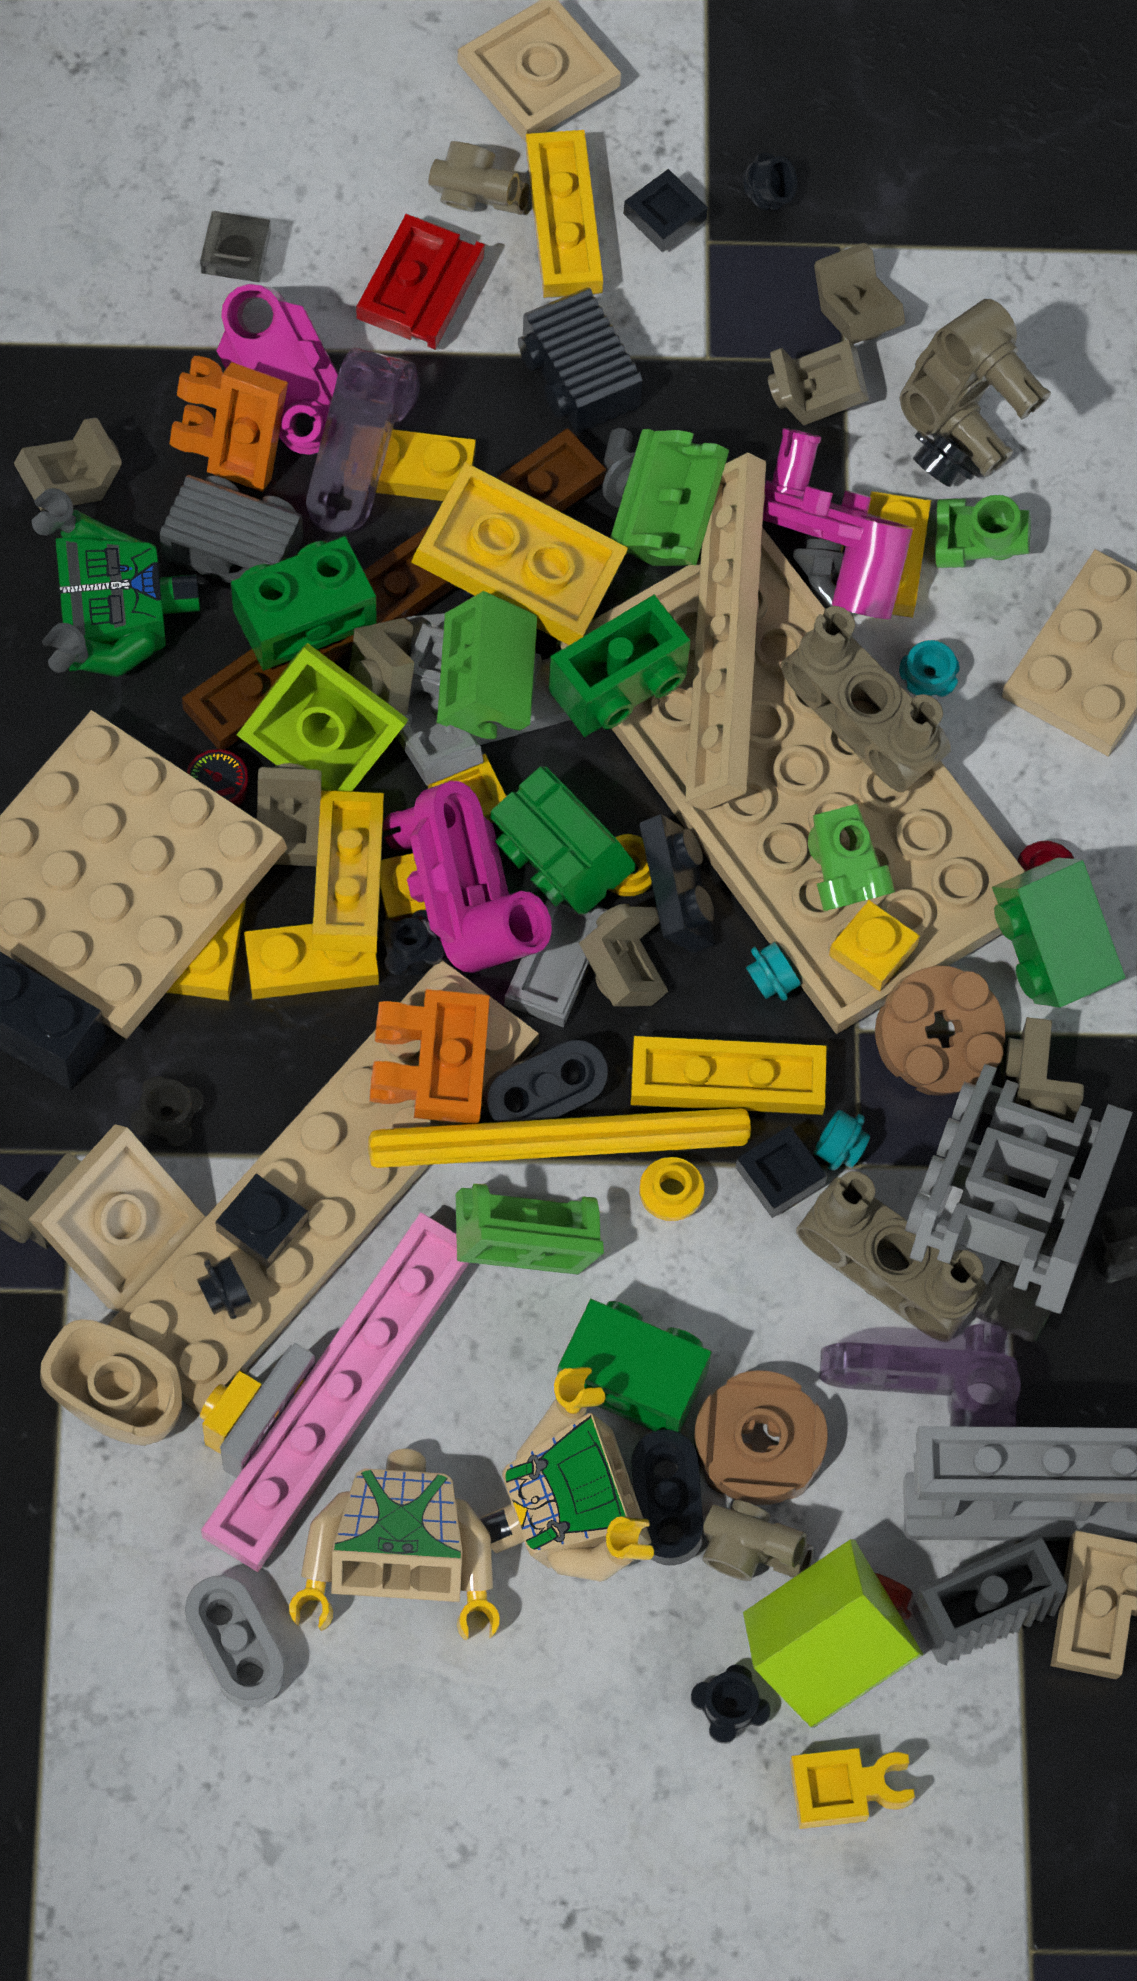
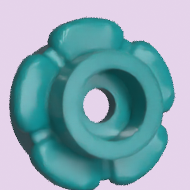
[899,640,960,697]
[746,942,802,1001]
[814,1110,870,1171]

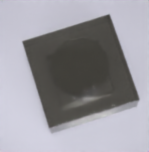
[200,211,271,283]

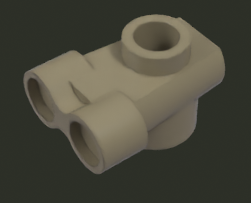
[428,141,530,215]
[702,1500,814,1581]

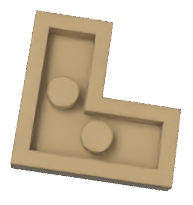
[1051,1531,1137,1679]

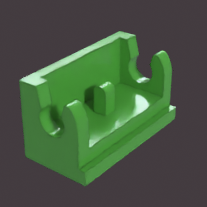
[610,429,729,566]
[437,591,537,739]
[455,1183,604,1275]

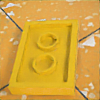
[411,462,628,645]

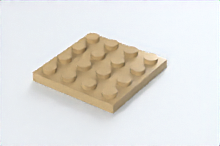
[0,710,287,1039]

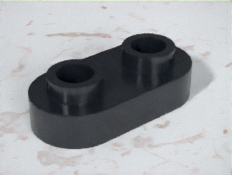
[482,1040,608,1123]
[631,1430,704,1566]

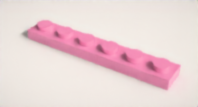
[201,1212,469,1572]

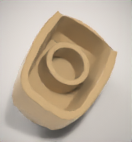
[40,1319,182,1446]

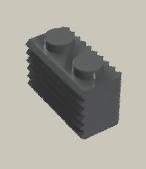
[160,475,303,583]
[911,1534,1067,1666]

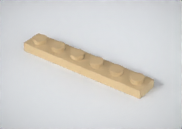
[685,453,766,811]

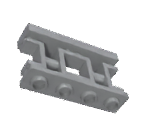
[905,1064,1133,1314]
[903,1426,1137,1542]

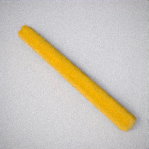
[368,1108,751,1168]

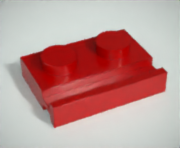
[356,214,485,350]

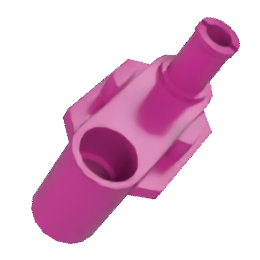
[216,284,345,455]
[763,428,913,619]
[382,781,552,972]

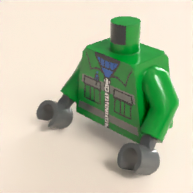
[32,488,200,677]

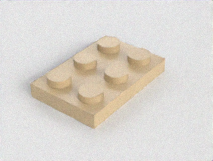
[1002,549,1137,757]

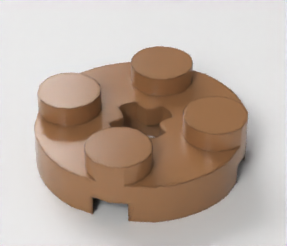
[875,966,1005,1096]
[694,1370,828,1505]

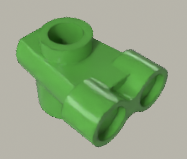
[935,495,1031,568]
[808,803,895,911]

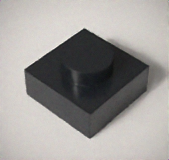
[623,169,708,253]
[735,1126,827,1218]
[215,1173,308,1269]

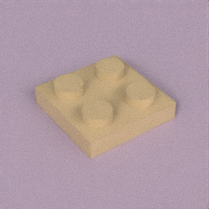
[457,0,621,143]
[28,1124,205,1312]

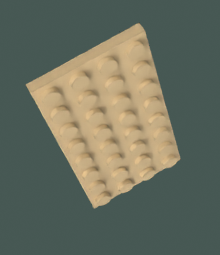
[555,527,1025,1034]

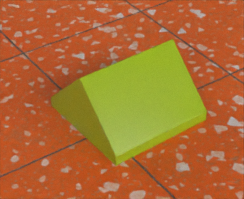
[237,643,409,792]
[743,1539,924,1728]

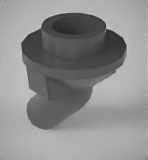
[603,428,636,508]
[793,539,853,615]

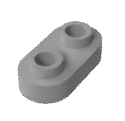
[185,1576,284,1707]

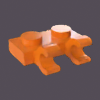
[169,356,288,492]
[369,989,490,1124]

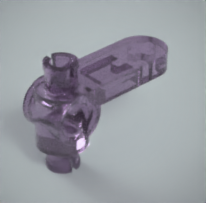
[306,347,420,533]
[819,1324,1021,1427]

